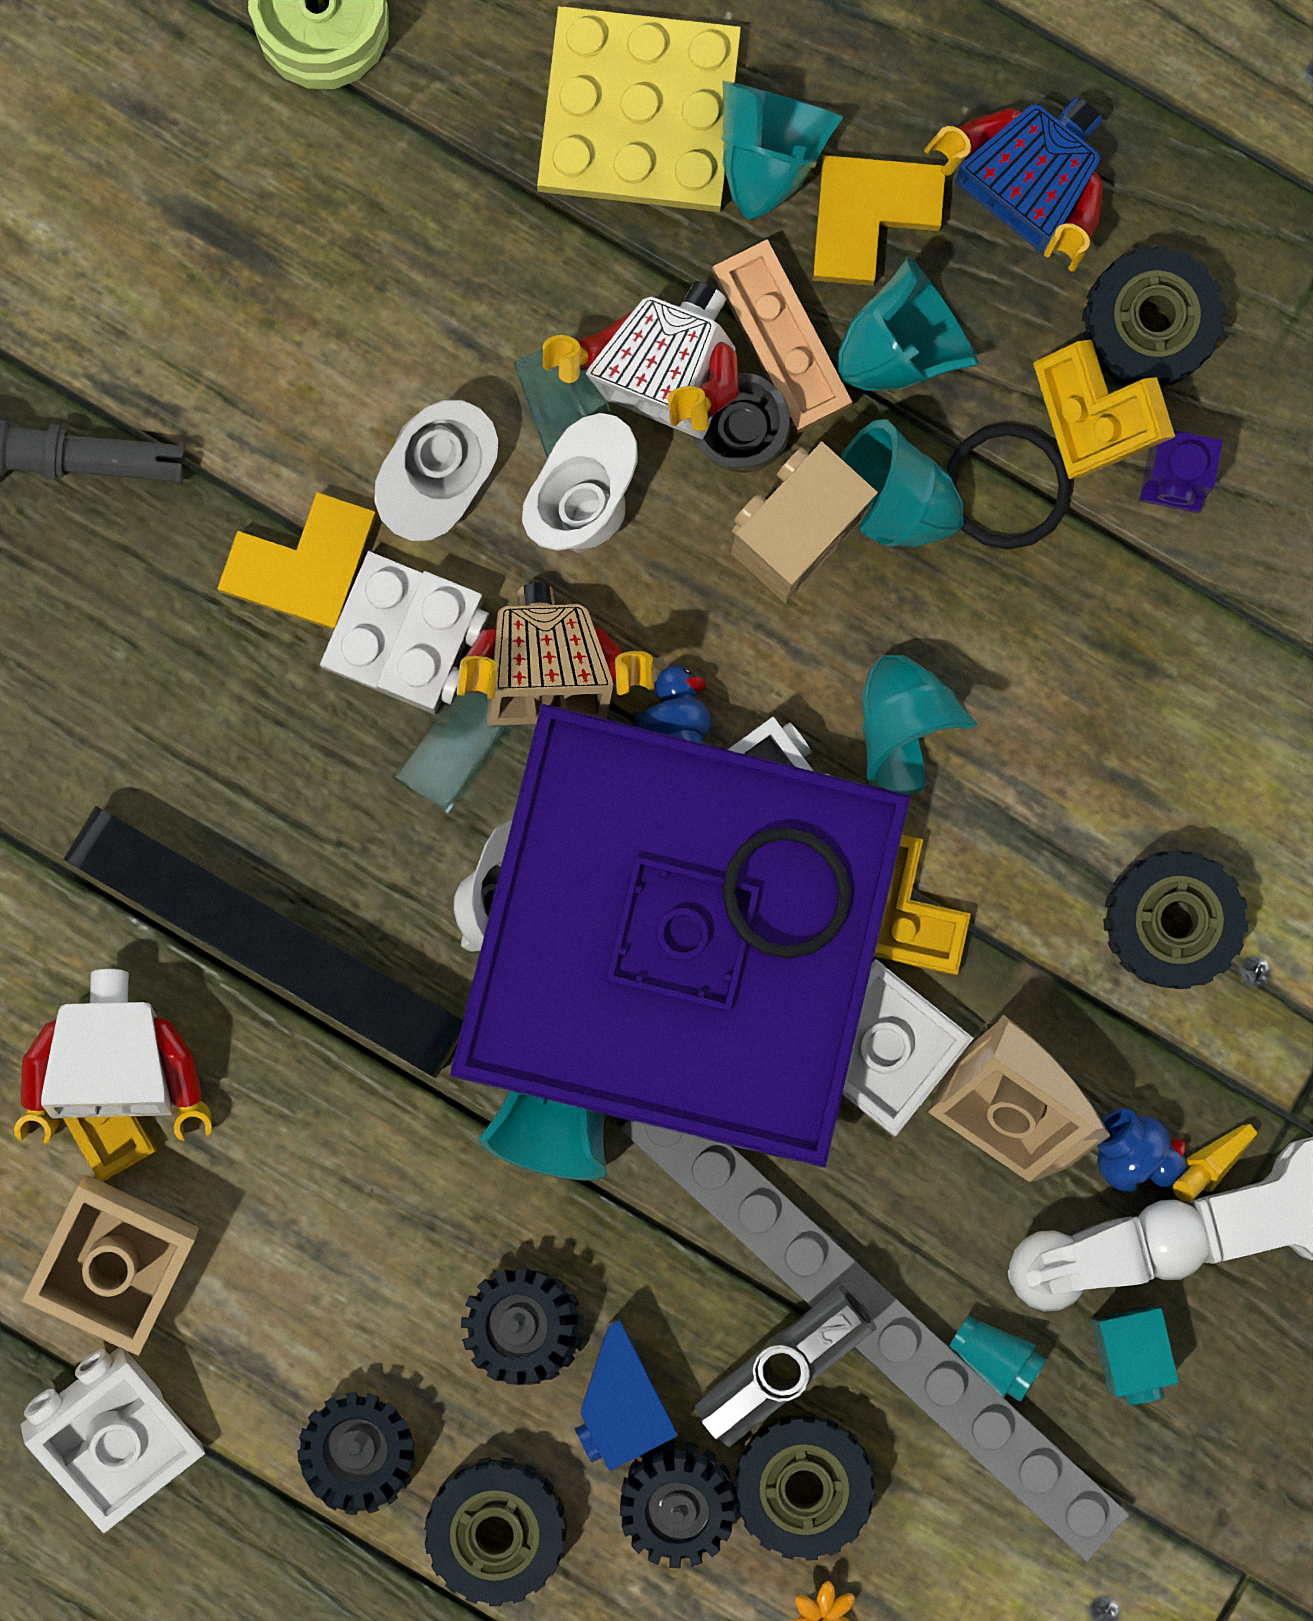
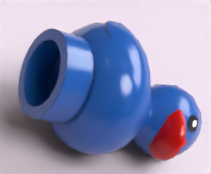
[633,665,711,744]
[1097,1108,1188,1192]

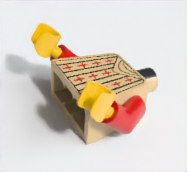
[456,582,654,726]

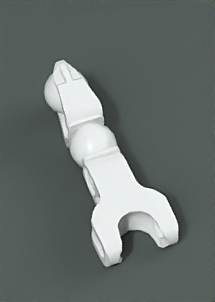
[1008,1137,1313,1312]

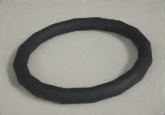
[946,423,1072,550]
[722,827,851,959]

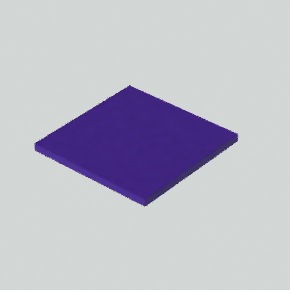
[449,703,911,1168]

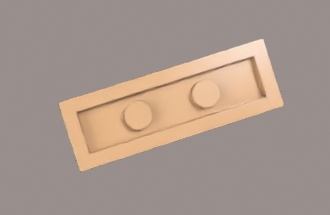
[712,239,852,435]

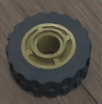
[1082,246,1225,388]
[1103,850,1249,989]
[734,1414,875,1561]
[424,1457,567,1606]

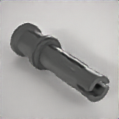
[0,420,185,484]

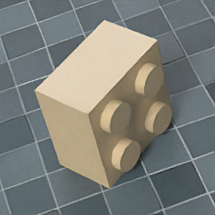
[731,441,878,603]
[22,1174,199,1356]

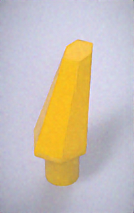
[1173,1124,1258,1202]

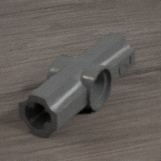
[694,1284,877,1447]

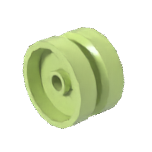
[248,0,389,89]

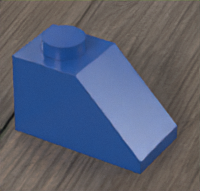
[575,1317,678,1471]

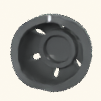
[692,373,791,473]

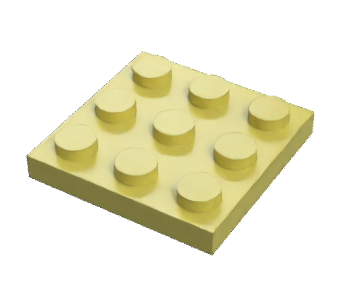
[537,6,741,212]

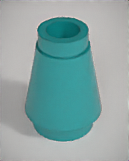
[949,1316,1048,1402]

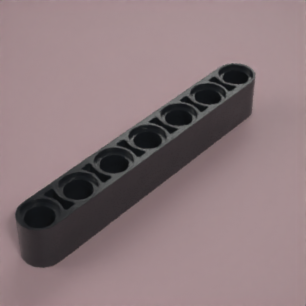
[63,805,463,1078]

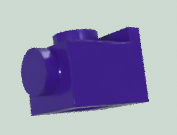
[1139,430,1223,513]

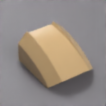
[928,1015,1110,1182]

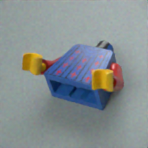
[924,97,1104,272]

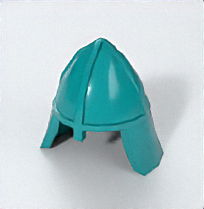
[721,80,844,221]
[838,255,979,391]
[840,419,964,547]
[862,655,978,795]
[478,1091,607,1181]

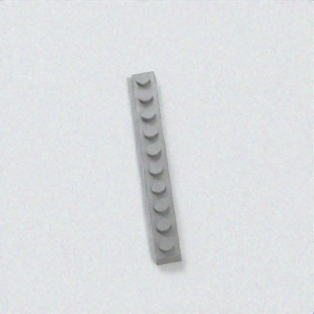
[620,1120,1129,1562]

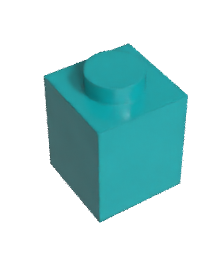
[1091,1305,1179,1405]

